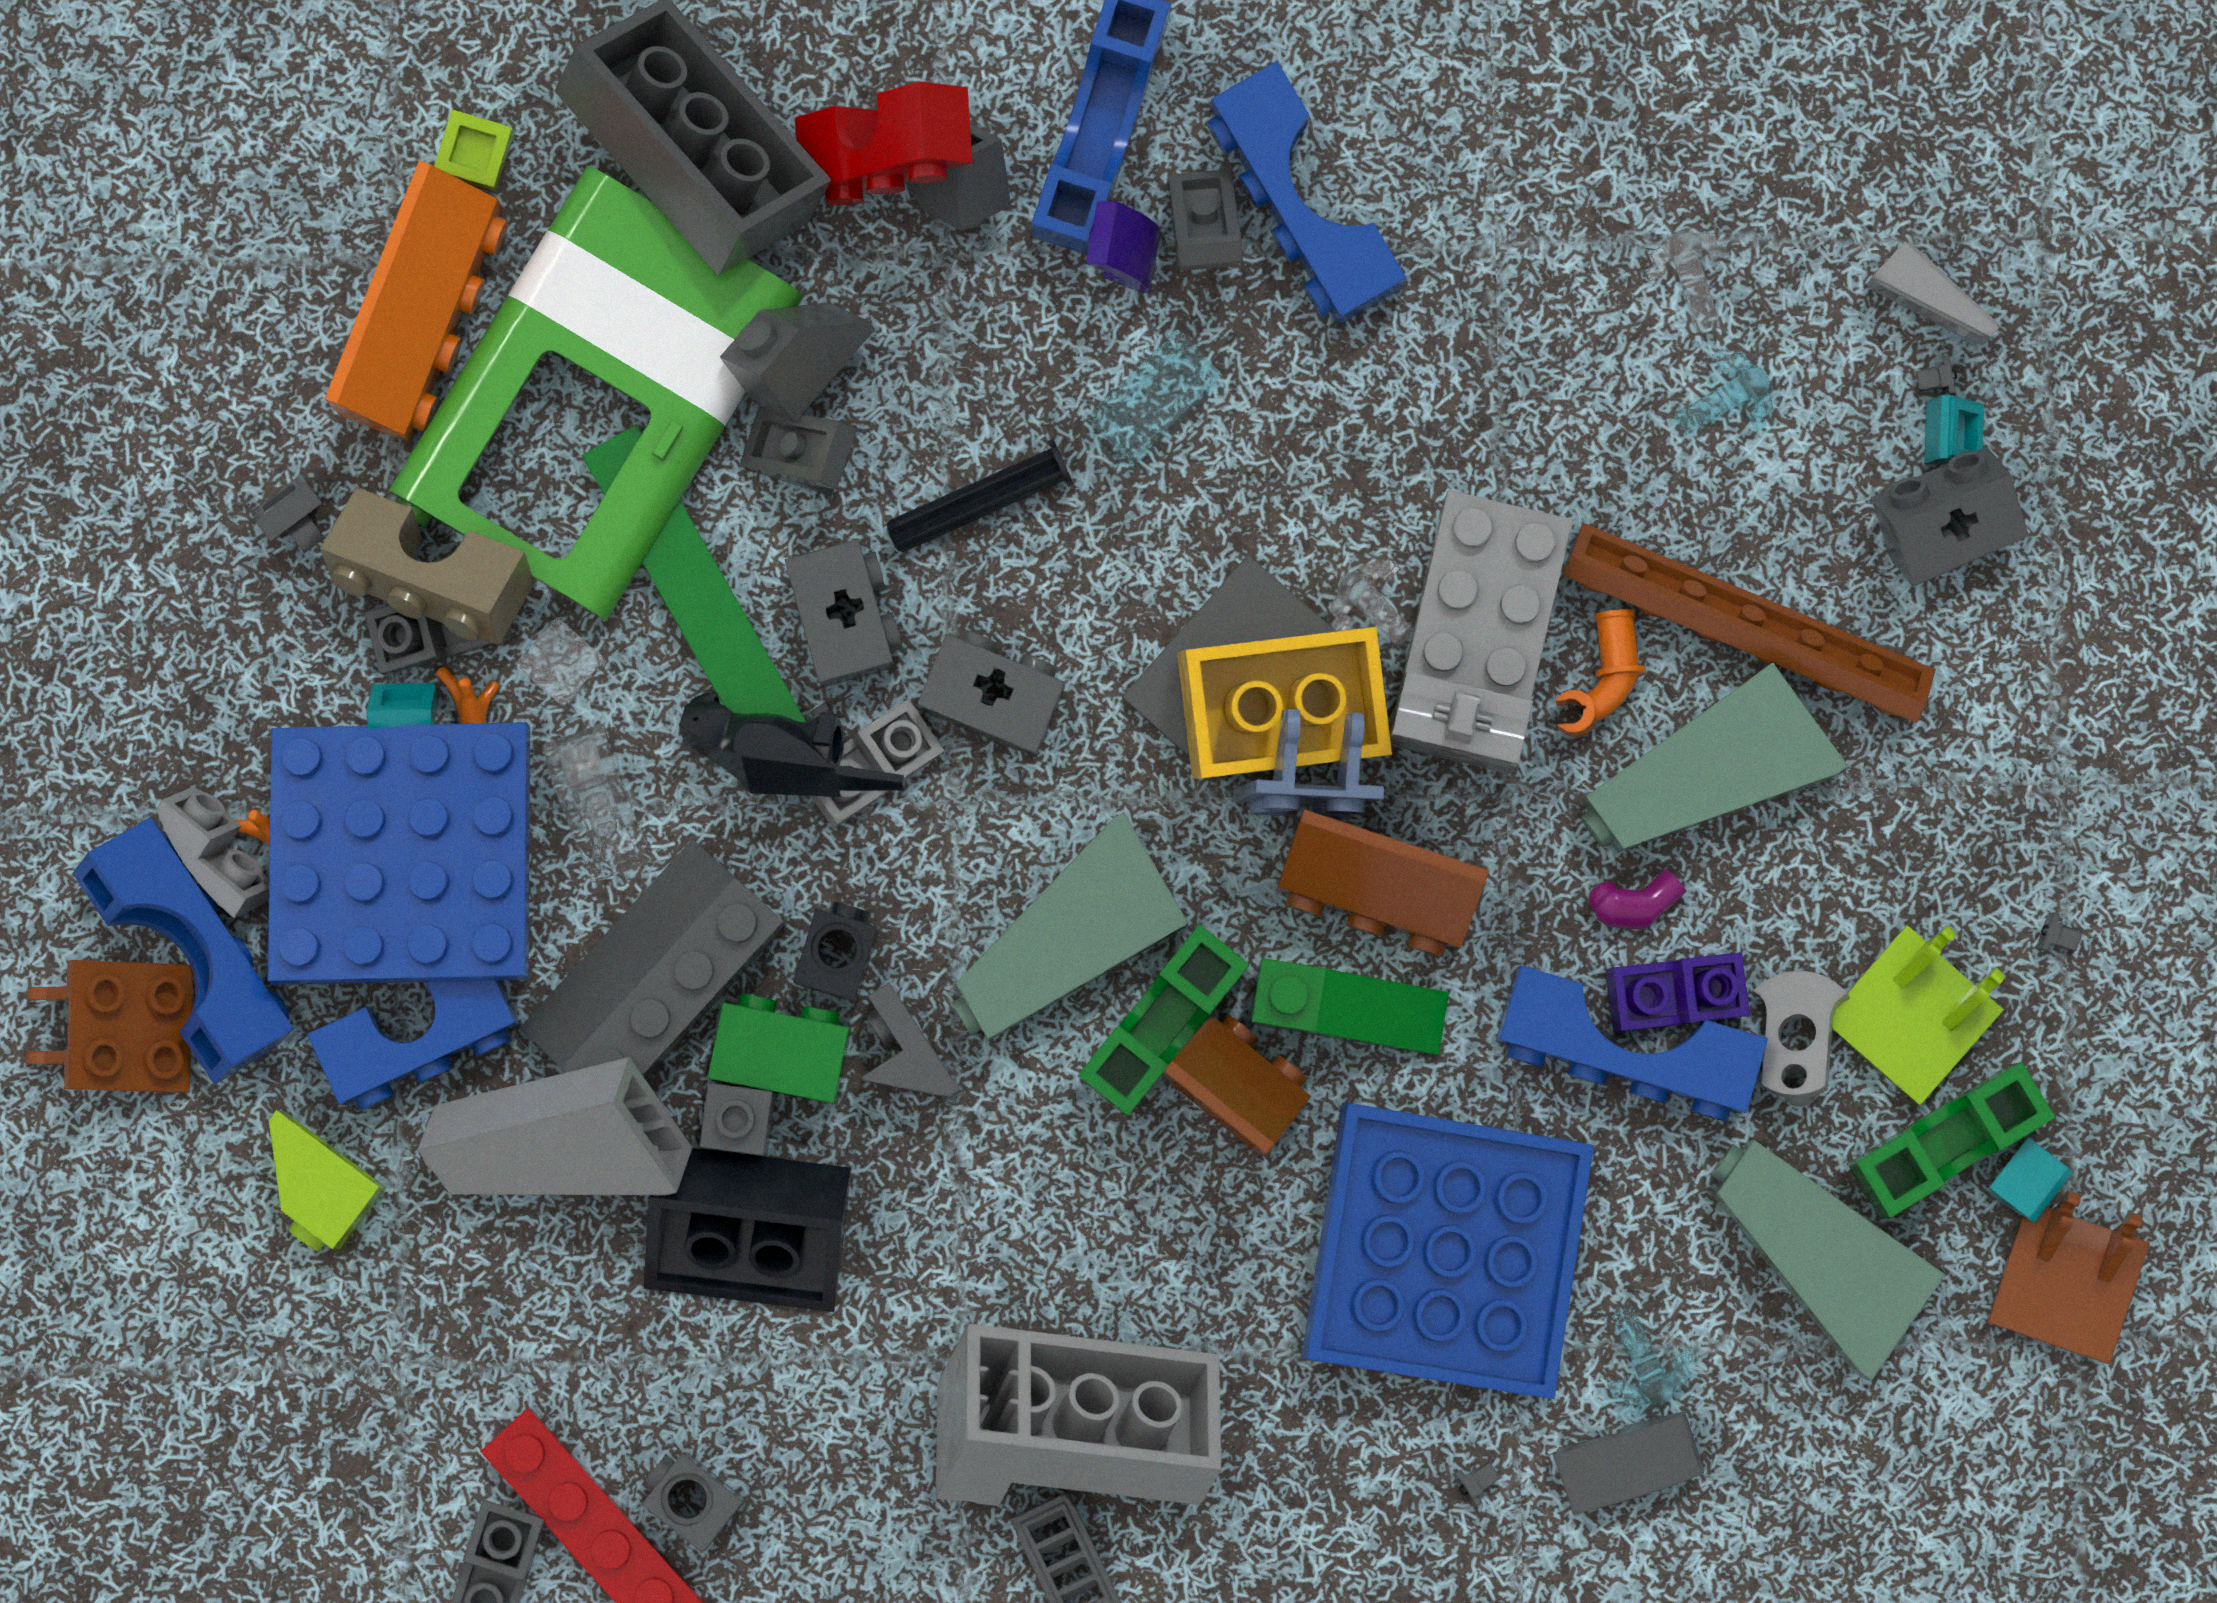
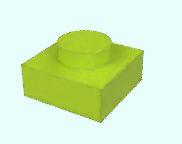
[434,110,515,192]

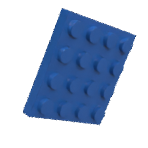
[268,722,530,985]
[1301,1103,1594,1399]

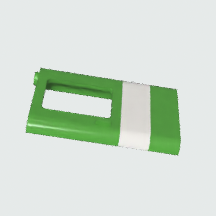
[388,166,804,621]

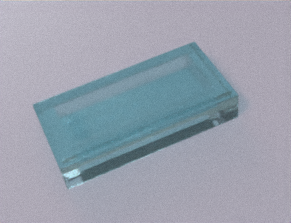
[1087,329,1222,464]

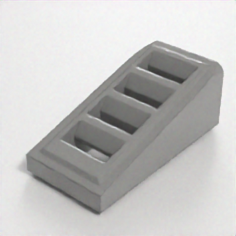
[1866,241,1999,345]

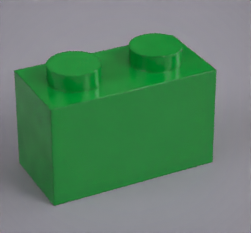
[708,994,852,1105]

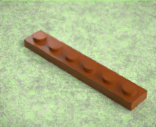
[1562,523,1936,723]

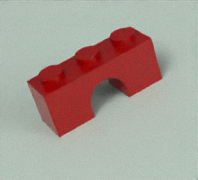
[795,81,973,206]

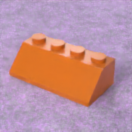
[325,160,508,444]

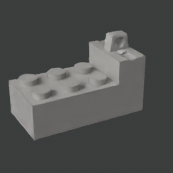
[1389,490,1573,774]
[936,1323,1221,1506]

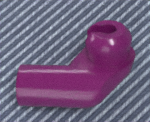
[1588,869,1687,930]

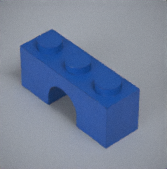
[307,980,521,1111]

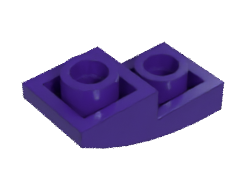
[1086,201,1161,293]
[1605,952,1750,1033]

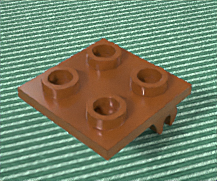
[25,960,193,1093]
[1986,1190,2150,1364]

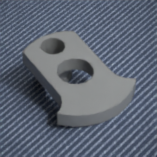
[1753,971,1850,1107]

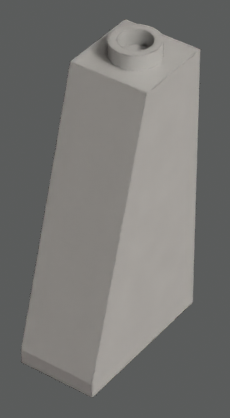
[417,1057,692,1195]

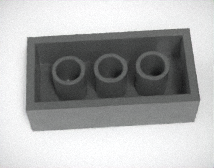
[554,0,832,276]

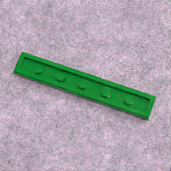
[582,424,806,723]

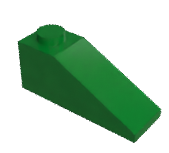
[1250,958,1449,1056]

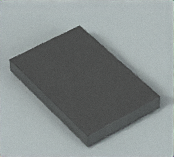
[1122,555,1336,782]

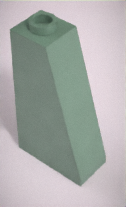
[1581,663,1848,853]
[952,812,1188,1041]
[1711,1140,1945,1381]

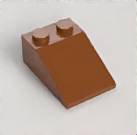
[1162,1014,1311,1157]

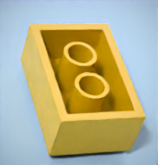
[1177,627,1392,779]

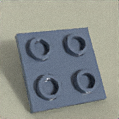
[1233,709,1384,819]

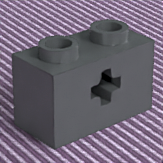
[1871,446,2029,587]
[785,539,903,688]
[917,630,1065,758]

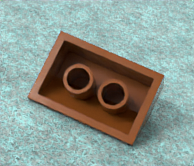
[1276,809,1489,958]

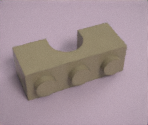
[320,487,535,645]

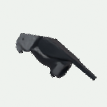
[679,693,906,797]

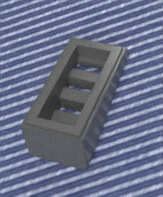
[1010,1490,1121,1603]

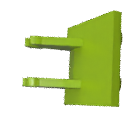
[1832,924,2006,1106]

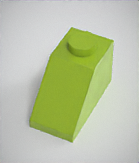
[269,1110,387,1252]

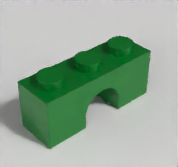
[1078,924,1250,1117]
[1847,1062,2056,1218]

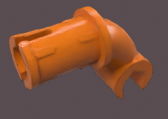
[1555,609,1646,737]

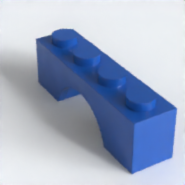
[1031,0,1171,255]
[1206,61,1407,326]
[72,817,294,1085]
[1495,965,1768,1122]

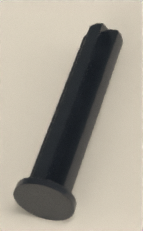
[886,439,1074,552]

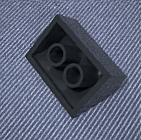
[644,1148,851,1312]

